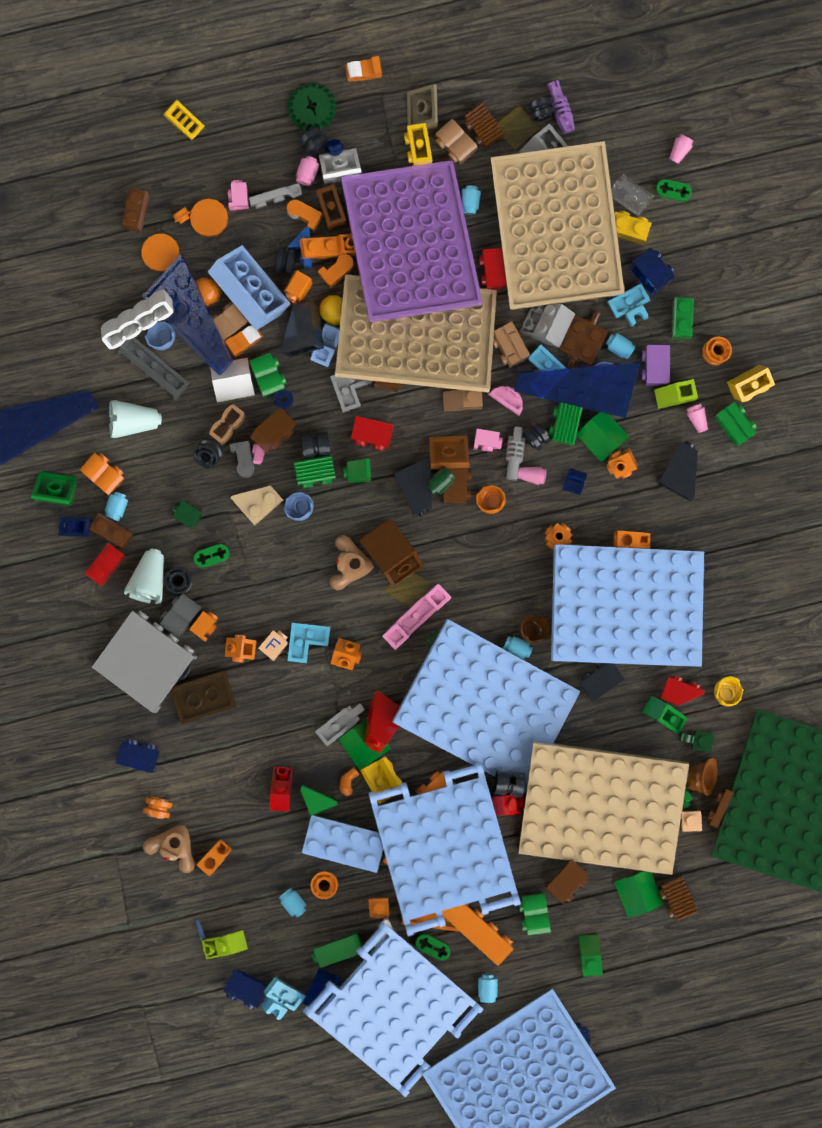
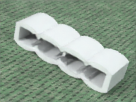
[101,290,173,349]

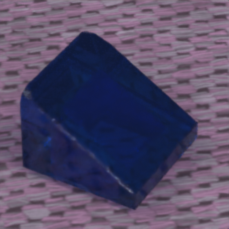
[562,468,587,495]

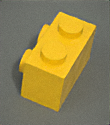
[404,123,432,166]
[614,211,651,245]
[727,365,775,402]

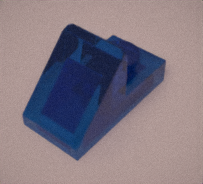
[58,517,91,539]

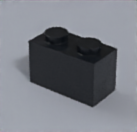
[579,663,625,702]

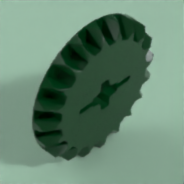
[287,82,337,131]

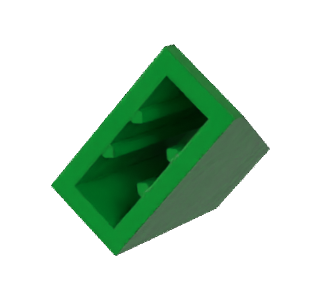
[312,932,363,968]

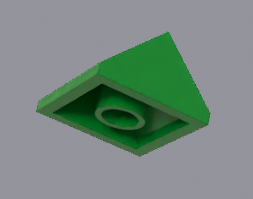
[576,409,629,463]
[31,471,77,507]
[338,718,391,770]
[301,785,338,815]
[614,871,664,918]

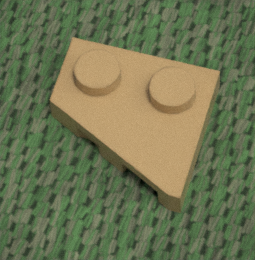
[230,486,284,525]

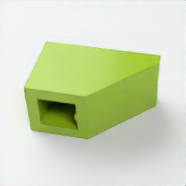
[654,379,698,409]
[201,930,248,959]

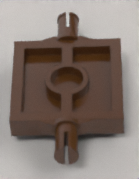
[558,310,609,371]

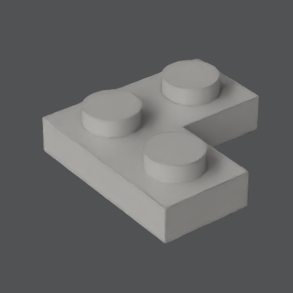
[330,375,373,413]

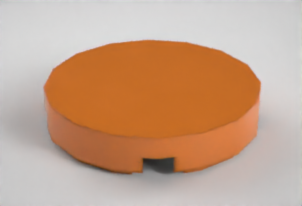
[190,199,228,237]
[142,234,180,272]

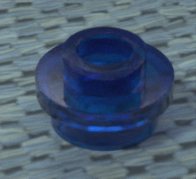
[325,139,344,156]
[274,390,294,409]

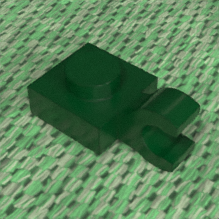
[679,730,715,753]

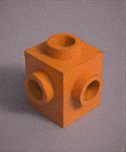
[607,448,638,479]
[544,523,572,551]
[225,634,256,663]
[331,638,362,671]

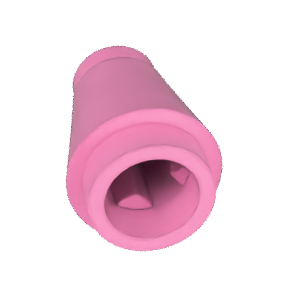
[669,134,693,164]
[687,403,708,433]
[518,467,547,485]

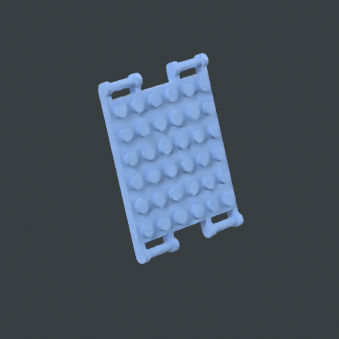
[368,761,521,936]
[303,921,484,1097]

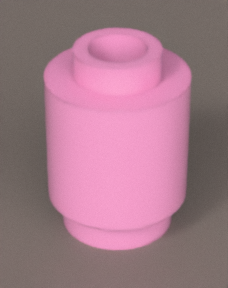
[296,156,319,186]

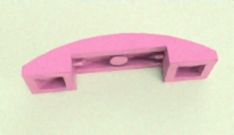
[382,583,452,650]

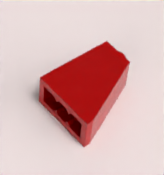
[364,690,400,753]

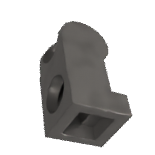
[230,441,254,479]

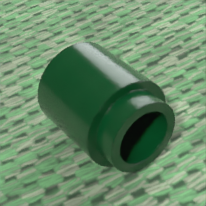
[427,467,456,495]

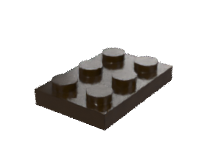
[171,671,237,725]

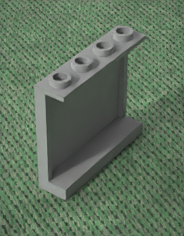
[92,611,197,713]

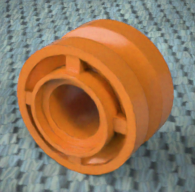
[702,336,732,365]
[143,796,173,819]
[311,871,338,899]

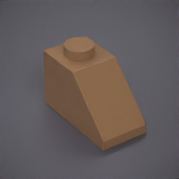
[443,389,483,412]

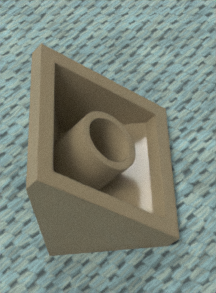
[407,84,438,129]

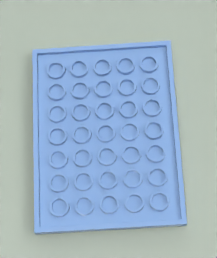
[551,545,704,667]
[392,619,580,794]
[422,989,616,1128]

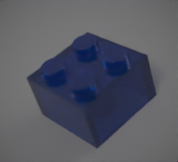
[630,247,675,297]

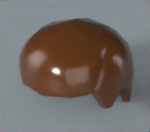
[519,614,550,644]

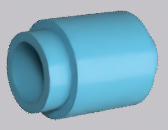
[461,186,481,214]
[606,333,635,359]
[104,492,128,521]
[504,636,533,660]
[279,888,307,918]
[478,973,498,1003]

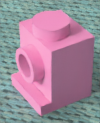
[228,180,249,210]
[473,429,502,452]

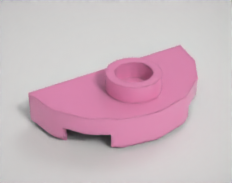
[488,386,523,416]
[252,444,265,464]

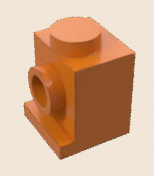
[189,611,218,642]
[369,897,389,918]

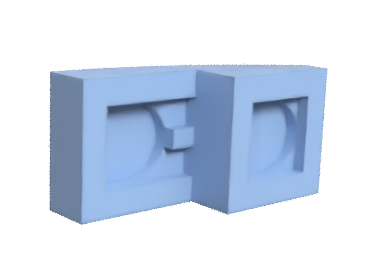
[310,323,340,367]

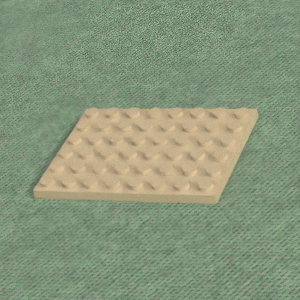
[491,141,625,310]
[335,274,497,393]
[518,741,689,875]

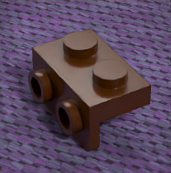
[707,789,734,829]

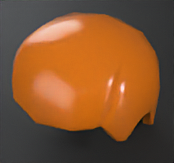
[190,277,222,306]
[476,485,506,514]

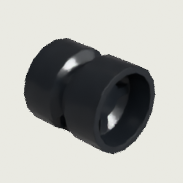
[301,431,331,459]
[493,769,525,798]

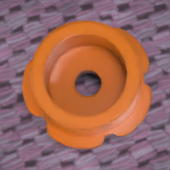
[173,207,190,224]

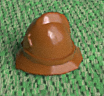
[686,757,718,796]

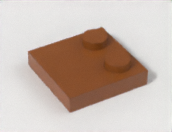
[429,436,469,469]

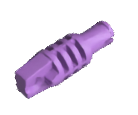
[547,81,575,134]

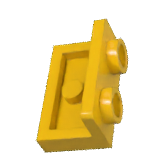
[360,757,402,804]

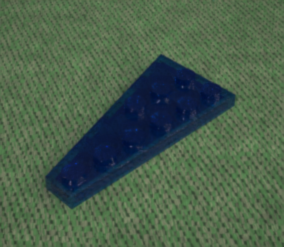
[142,254,233,375]
[514,362,640,418]
[0,391,100,466]

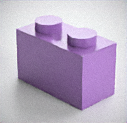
[642,345,670,386]

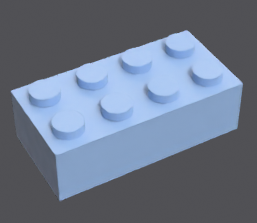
[208,245,291,330]
[302,815,383,873]

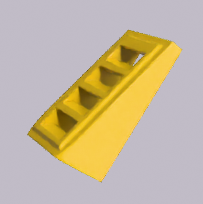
[163,100,204,140]

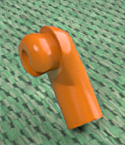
[339,767,360,796]

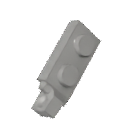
[249,183,302,209]
[315,703,365,747]

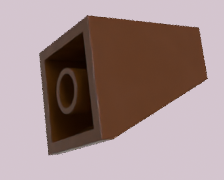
[360,518,424,588]

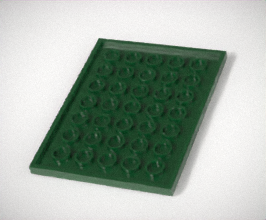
[711,709,822,892]

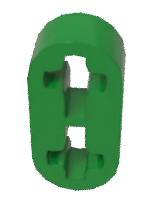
[656,179,692,202]
[194,544,230,568]
[416,934,450,961]

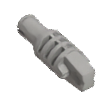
[506,427,525,481]

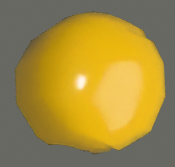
[319,295,343,326]
[714,676,744,707]

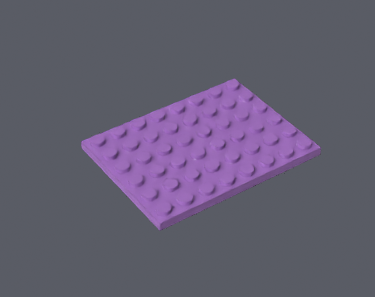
[341,160,483,323]

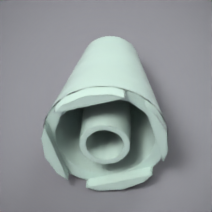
[109,400,162,438]
[124,549,164,604]

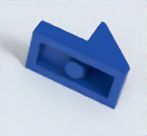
[288,227,312,269]

